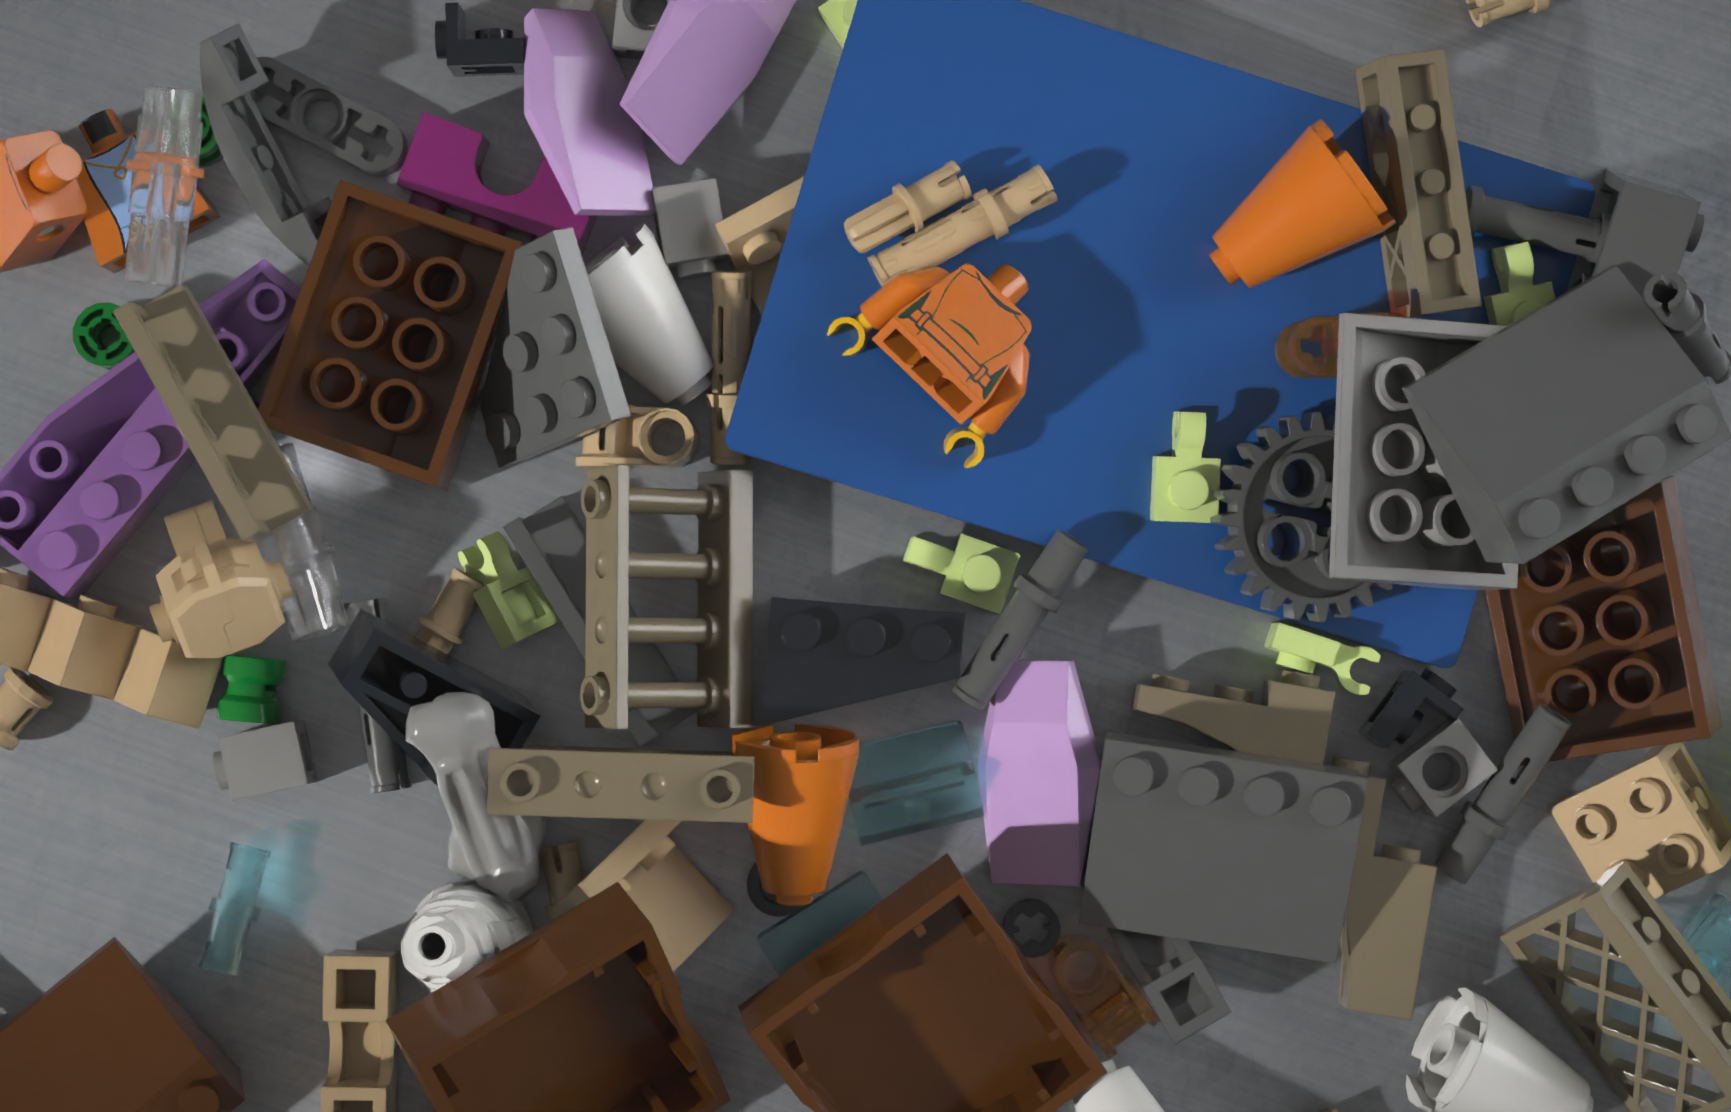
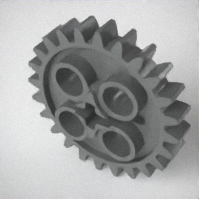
[1210,412,1393,622]

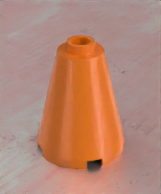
[1209,119,1396,289]
[731,724,860,905]

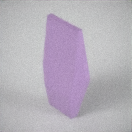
[620,0,796,165]
[524,8,656,216]
[977,660,1102,887]

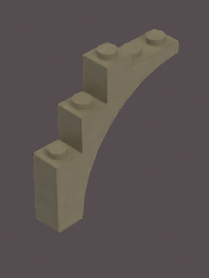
[1131,670,1437,1020]

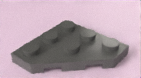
[480,227,631,468]

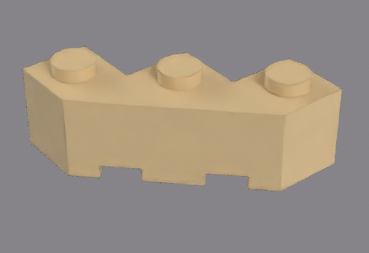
[0,567,223,729]

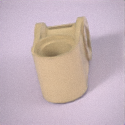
[575,404,700,470]

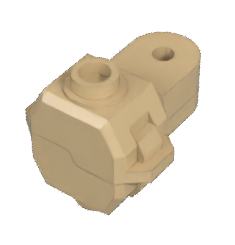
[149,499,293,658]

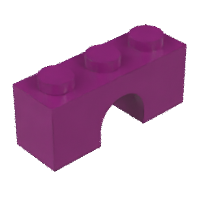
[396,112,598,256]

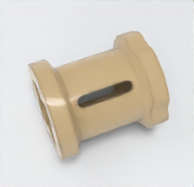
[0,667,54,751]

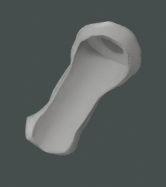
[405,692,547,902]

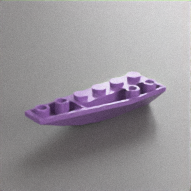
[0,259,301,600]

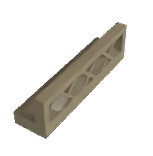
[1355,49,1482,318]
[112,284,315,543]

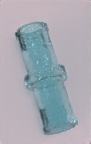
[198,842,271,976]

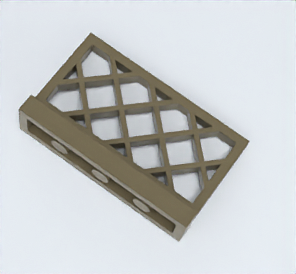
[1500,861,1731,1112]

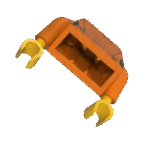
[827,263,1032,468]

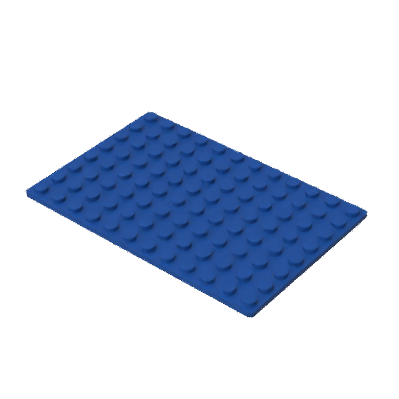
[725,0,1595,668]

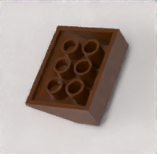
[258,180,524,492]
[1485,475,1723,766]
[0,936,245,1112]

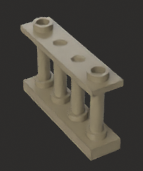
[580,465,753,729]
[487,745,755,823]

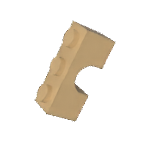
[321,949,399,1112]

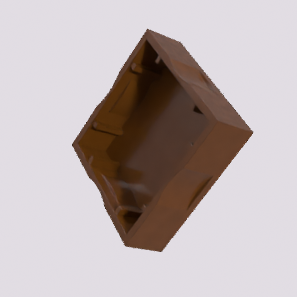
[738,853,1107,1112]
[385,882,731,1112]

